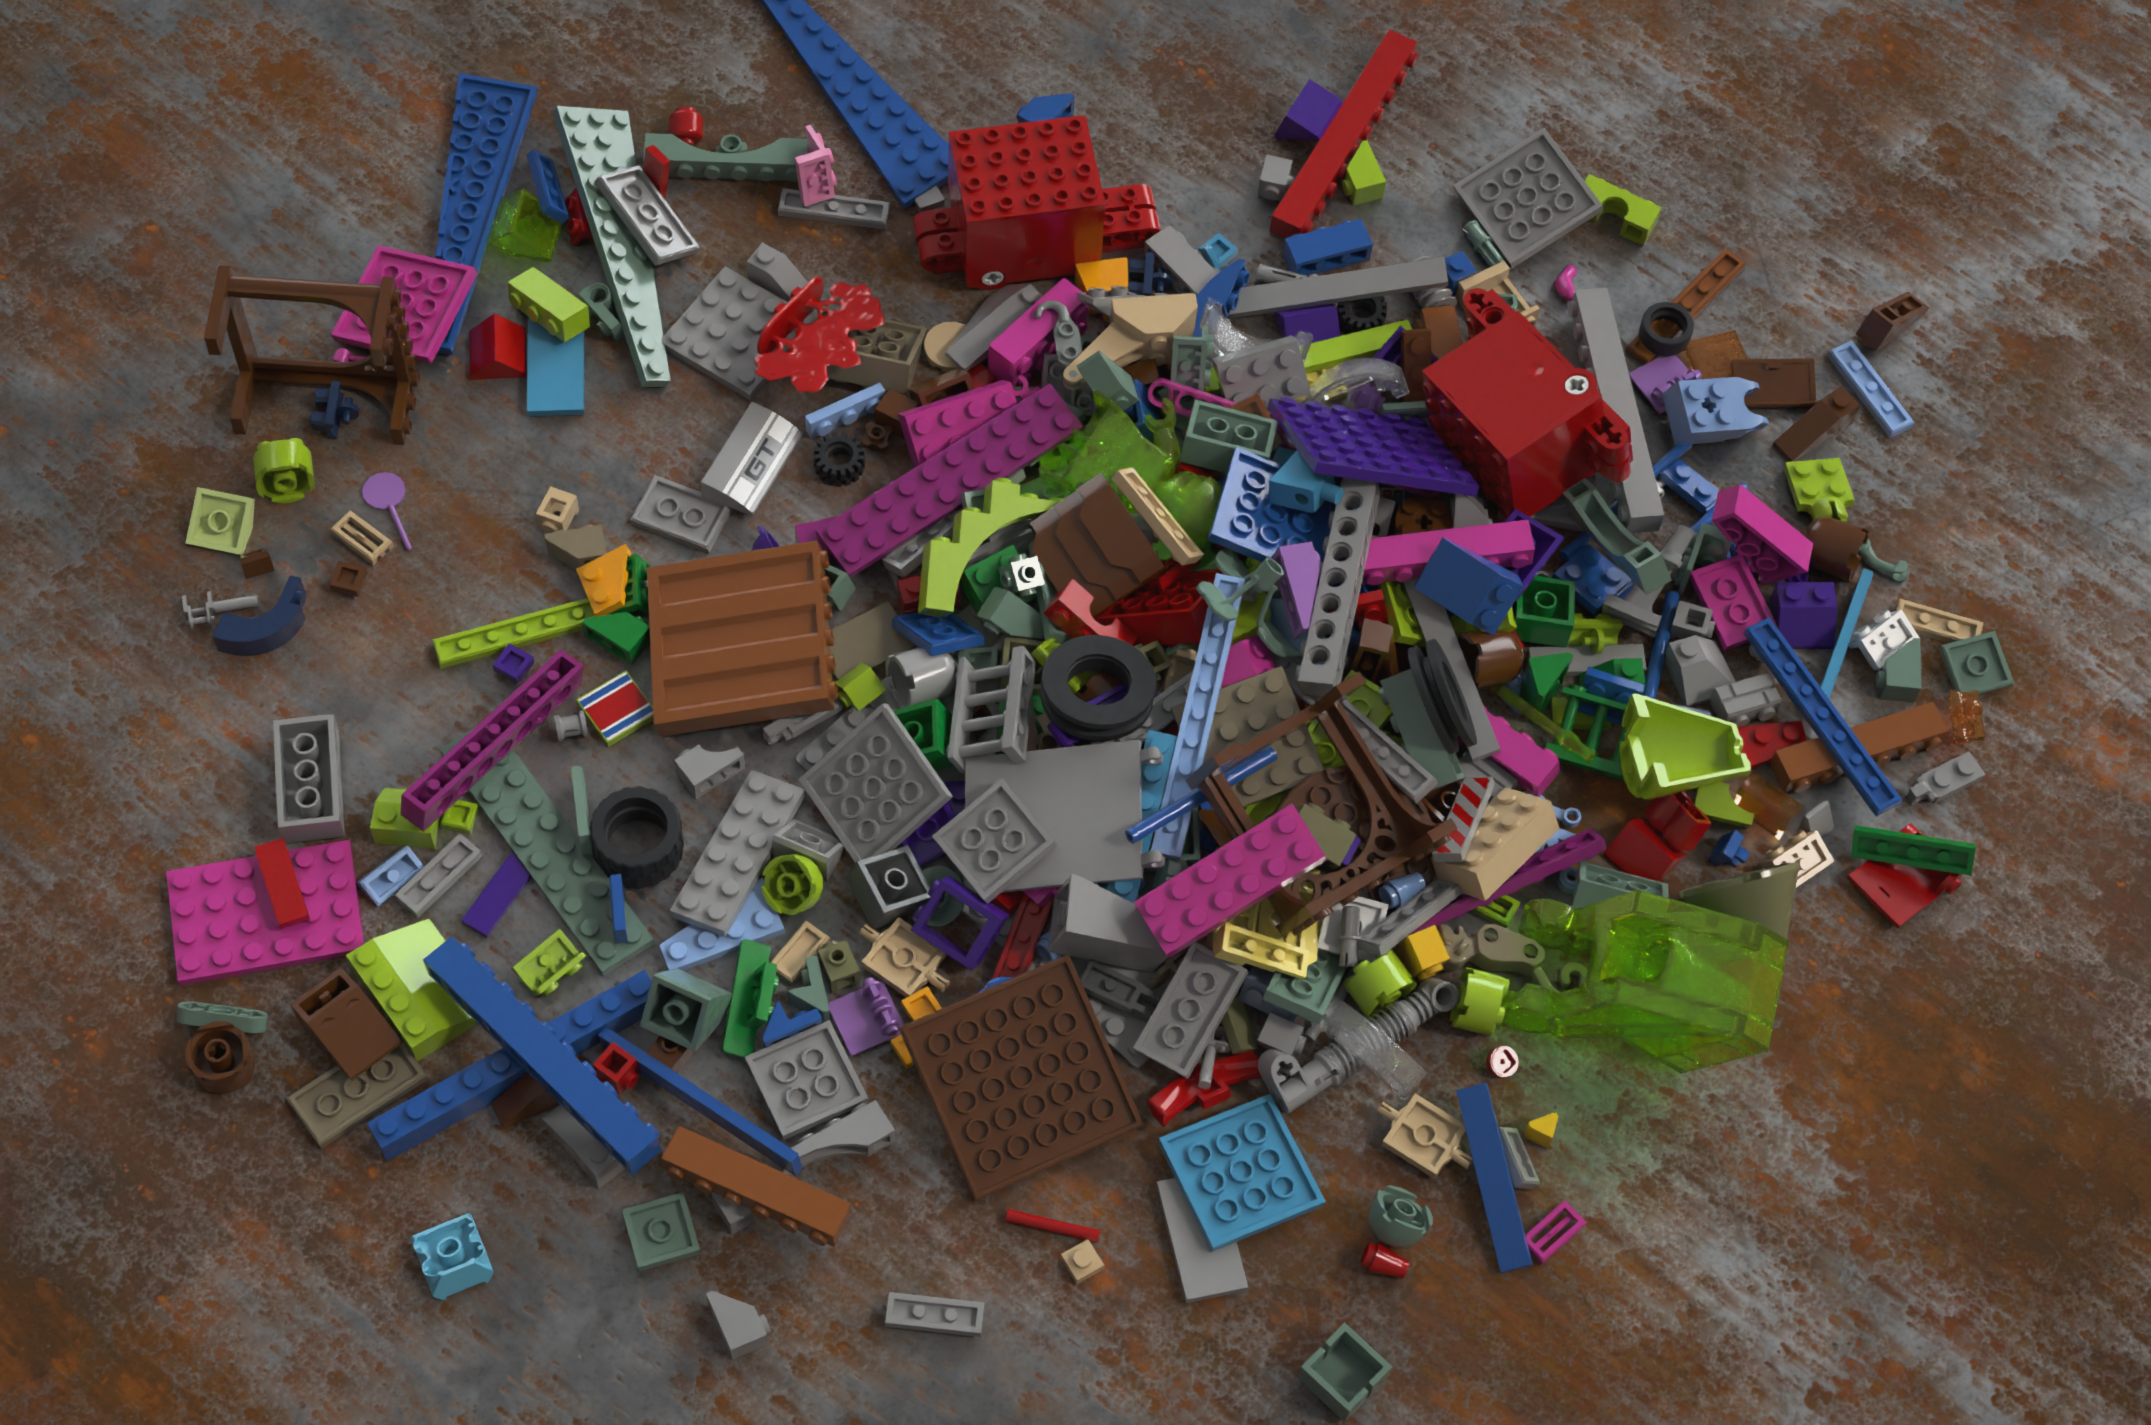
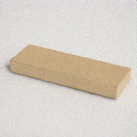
[1895,599,1983,643]

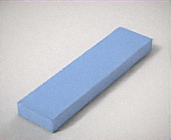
[1827,340,1915,438]

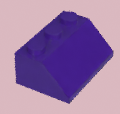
[1504,508,1564,601]

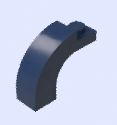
[212,575,307,656]

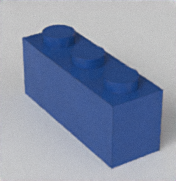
[1283,219,1373,276]

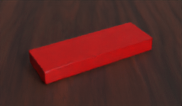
[254,837,310,929]

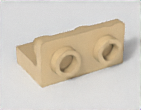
[1759,830,1834,888]

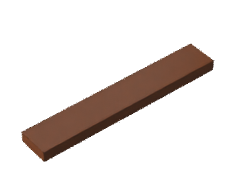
[1625,248,1747,365]

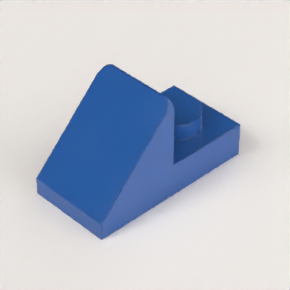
[763,1001,822,1048]

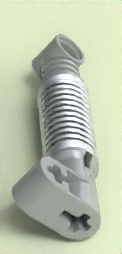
[1258,977,1459,1114]

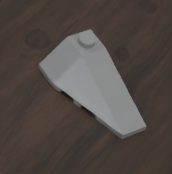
[945,284,1043,371]

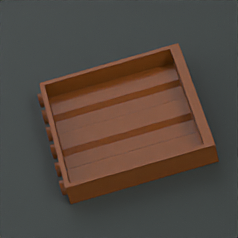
[647,540,838,737]

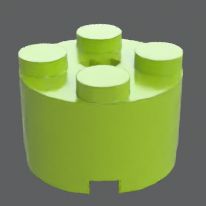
[253,438,315,504]
[1343,949,1417,1018]
[1450,967,1509,1035]

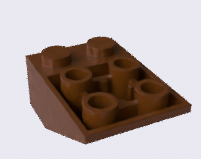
[290,968,403,1081]

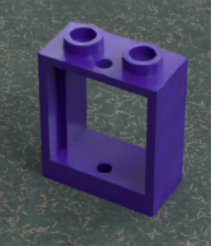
[911,876,1010,970]

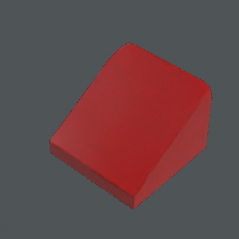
[990,891,1024,918]

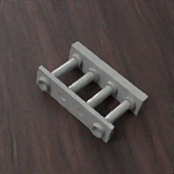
[946,646,1036,773]

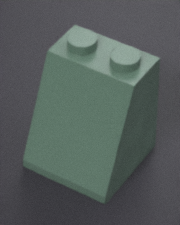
[640,969,733,1051]

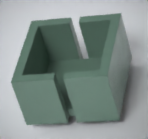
[1297,1322,1392,1423]

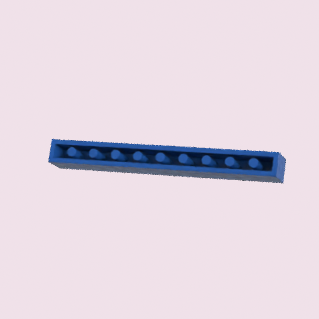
[423,936,661,1175]
[367,970,652,1161]

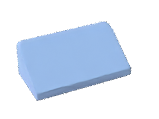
[356,845,424,906]

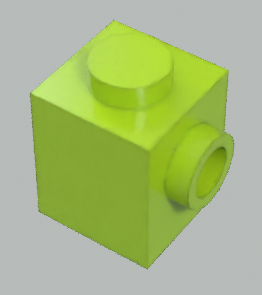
[836,662,886,711]

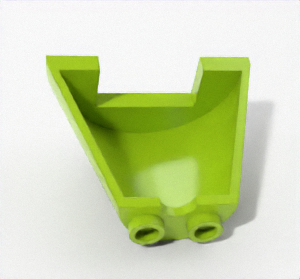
[1620,694,1751,800]

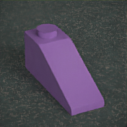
[1271,542,1320,639]

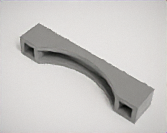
[711,1100,895,1234]

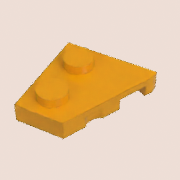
[576,544,631,617]

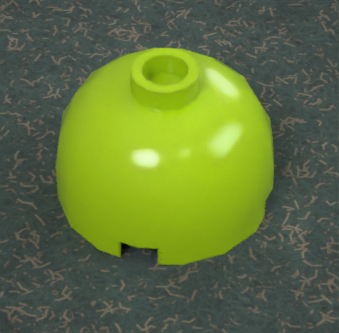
[762,854,823,915]

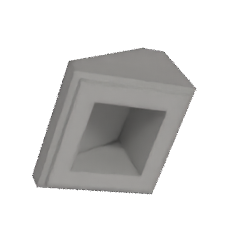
[1799,800,1834,838]

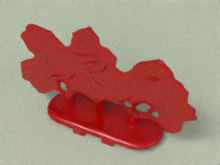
[754,276,885,392]

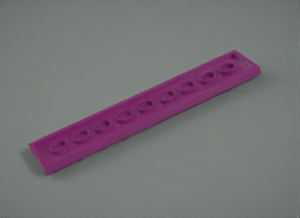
[816,383,1083,578]

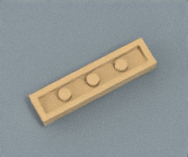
[1111,467,1204,566]

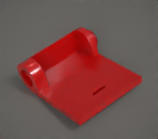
[1847,823,1963,929]

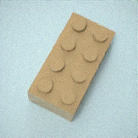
[1431,787,1560,901]

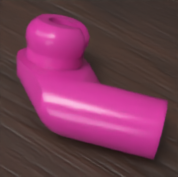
[1554,264,1578,302]

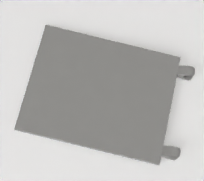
[964,740,1165,895]

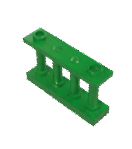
[1545,684,1627,781]

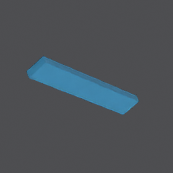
[1820,568,1873,699]

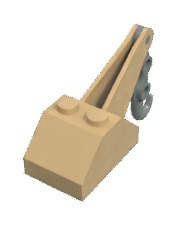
[1036,293,1198,390]

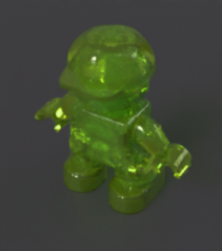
[1038,389,1222,553]

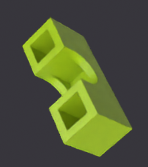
[1585,174,1662,246]

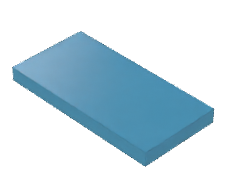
[527,318,585,417]

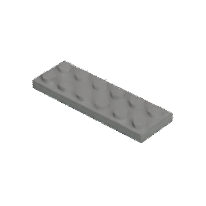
[670,770,806,937]

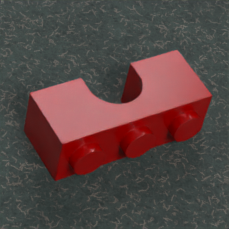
[1043,579,1138,645]

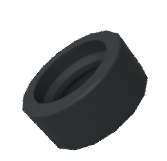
[1639,302,1694,356]

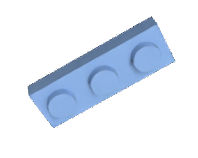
[805,383,885,439]

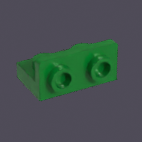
[610,553,652,616]

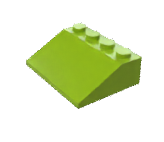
[346,919,478,1062]

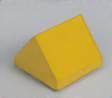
[1524,1113,1559,1149]

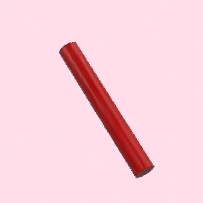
[1005,1209,1100,1243]

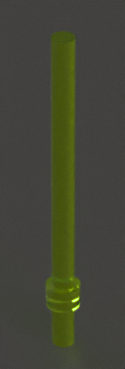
[1487,685,1596,762]

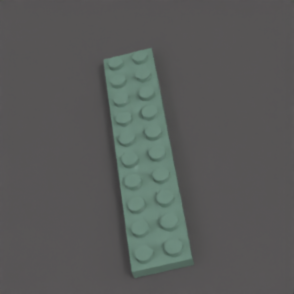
[439,728,654,977]

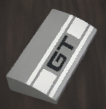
[701,402,802,516]

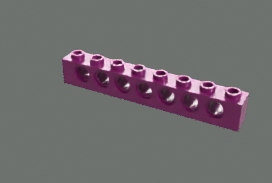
[400,650,584,832]

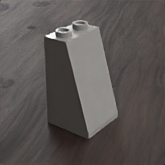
[1048,874,1168,973]

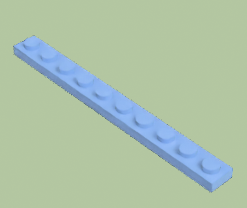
[1151,573,1245,860]

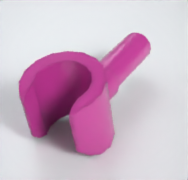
[332,348,366,362]

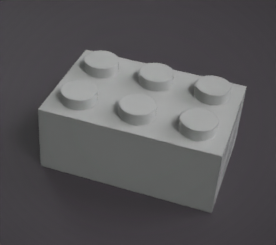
[1212,335,1311,407]

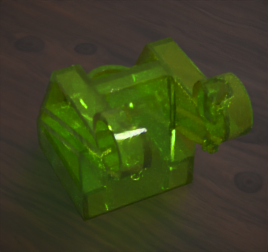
[1501,890,1789,1074]

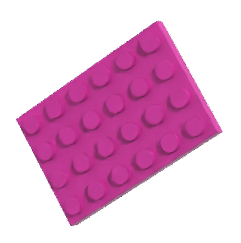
[166,840,364,986]

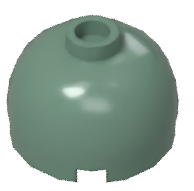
[1368,1186,1433,1248]

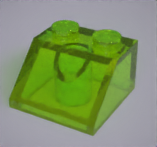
[489,188,562,262]

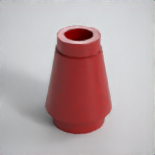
[1360,1242,1410,1279]

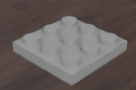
[932,778,1057,904]
[745,1020,869,1140]

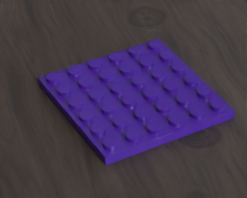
[1267,397,1479,497]

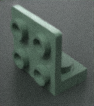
[1171,326,1213,391]
[1674,522,1733,598]

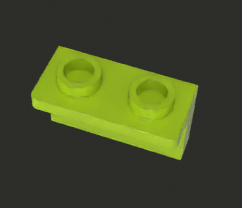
[511,929,586,997]

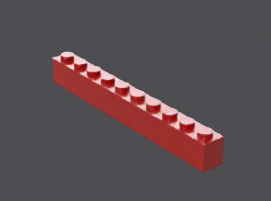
[1269,29,1419,239]

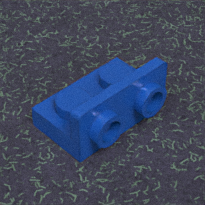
[1577,667,1645,725]

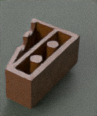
[1342,618,1399,688]

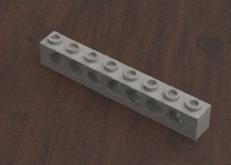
[1295,477,1381,697]

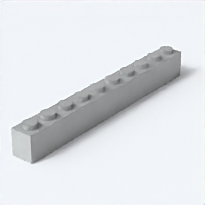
[1568,288,1664,533]

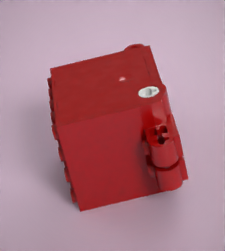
[912,115,1161,290]
[1422,288,1633,519]

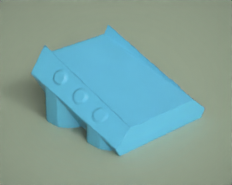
[411,1213,494,1301]

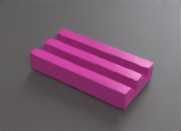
[1526,1200,1587,1265]

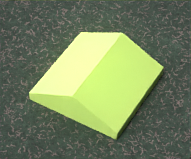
[185,487,255,555]

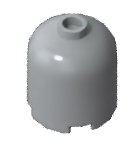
[885,648,959,709]

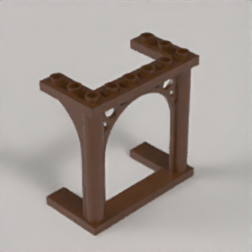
[204,265,420,445]
[1186,672,1458,936]

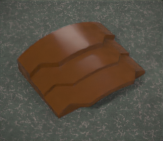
[1030,473,1166,618]

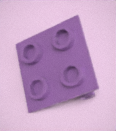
[1629,355,1702,415]
[828,978,904,1056]

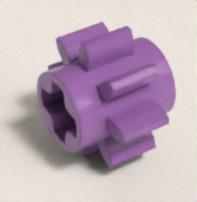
[1350,382,1385,412]

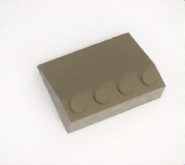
[811,306,928,395]

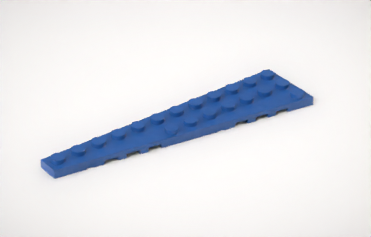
[760,0,948,210]
[435,73,538,355]

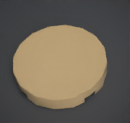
[924,322,966,372]

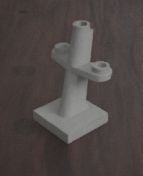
[1601,525,1695,638]

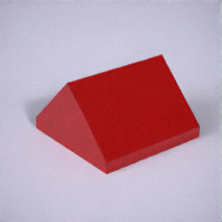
[469,313,527,380]
[1603,816,1687,882]

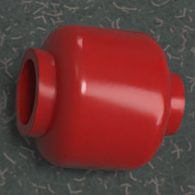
[668,107,703,146]

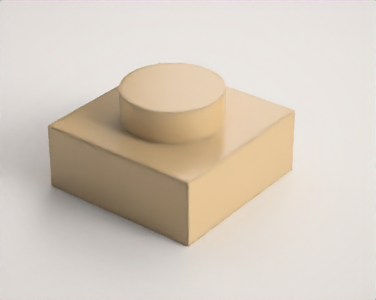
[1060,1239,1104,1285]

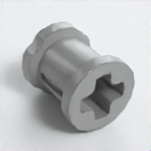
[554,710,588,742]

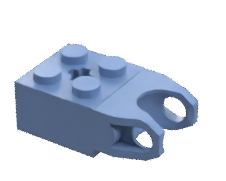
[1662,377,1769,445]

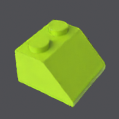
[370,788,441,849]

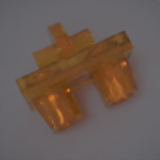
[1947,690,1985,743]

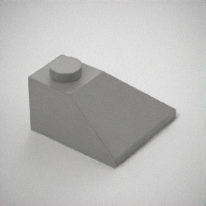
[1664,635,1736,707]

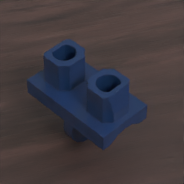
[1128,252,1172,296]
[310,381,360,439]

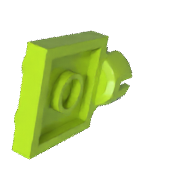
[1783,458,1855,522]

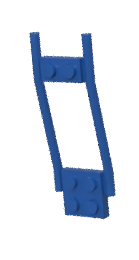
[1552,444,1749,615]

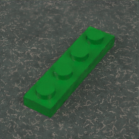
[1850,825,1976,876]

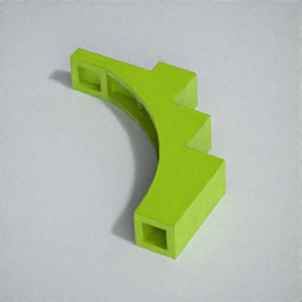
[918,478,1063,617]

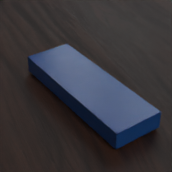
[527,150,569,224]

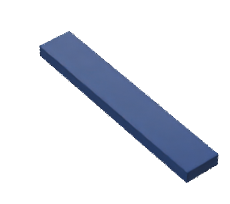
[1456,1082,1533,1274]

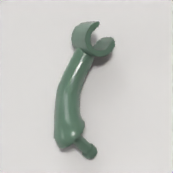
[1858,539,1910,583]

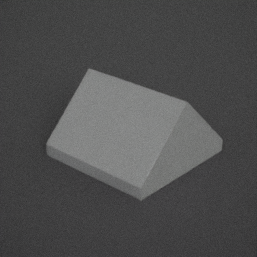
[772,819,845,882]

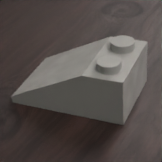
[542,1105,625,1189]

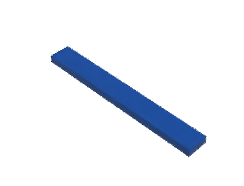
[1743,617,1902,817]
[598,1027,802,1177]

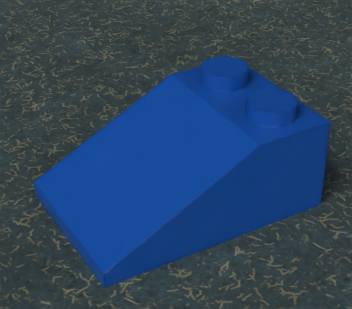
[1413,537,1524,635]

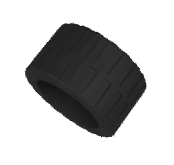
[590,786,684,889]

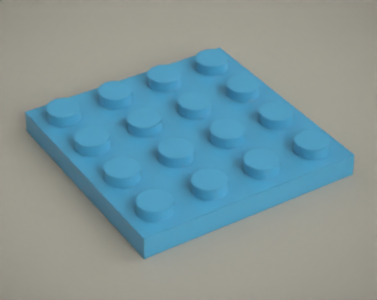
[1158,1094,1326,1252]

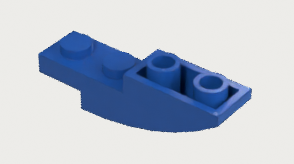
[1193,259,1250,337]

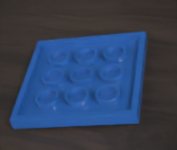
[1207,446,1336,562]

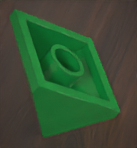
[1520,652,1574,724]

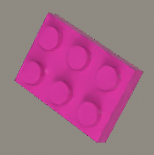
[1689,555,1778,651]

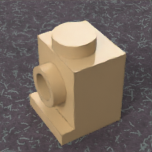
[536,486,579,534]

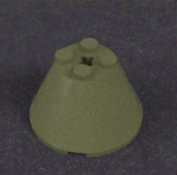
[1679,861,1799,960]

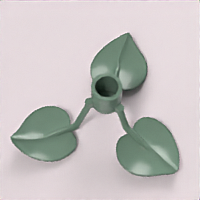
[1197,548,1301,658]

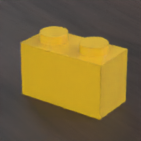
[1394,925,1450,982]

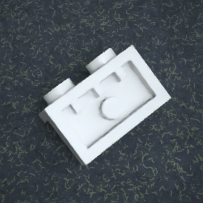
[1848,610,1919,671]

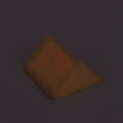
[1734,773,1805,840]

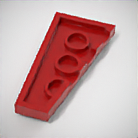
[1737,720,1807,771]

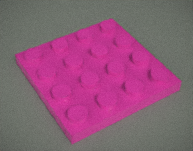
[331,245,478,364]

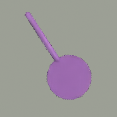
[362,472,412,551]

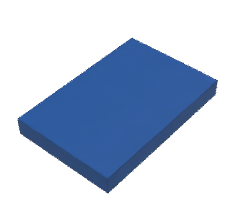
[892,612,984,656]

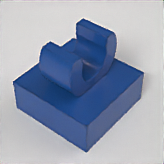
[1708,830,1750,867]

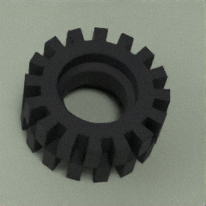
[1337,296,1387,335]
[813,432,865,487]

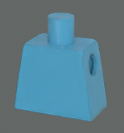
[1269,450,1344,513]

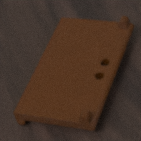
[1730,358,1818,408]

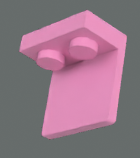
[795,125,837,207]

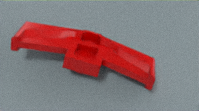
[1147,1050,1261,1127]

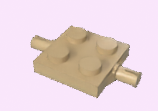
[859,917,950,998]
[1377,1093,1473,1179]

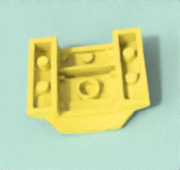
[1213,868,1321,980]

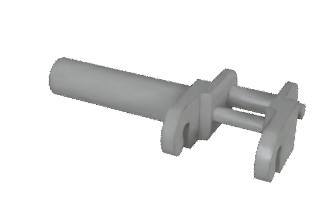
[182,591,259,629]
[1198,1026,1231,1089]

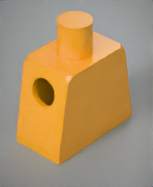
[1074,257,1128,322]

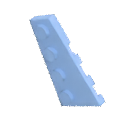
[659,877,785,971]

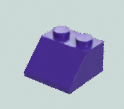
[1769,582,1837,649]

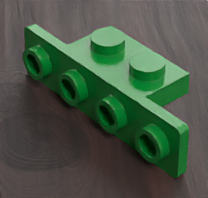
[721,939,779,1060]

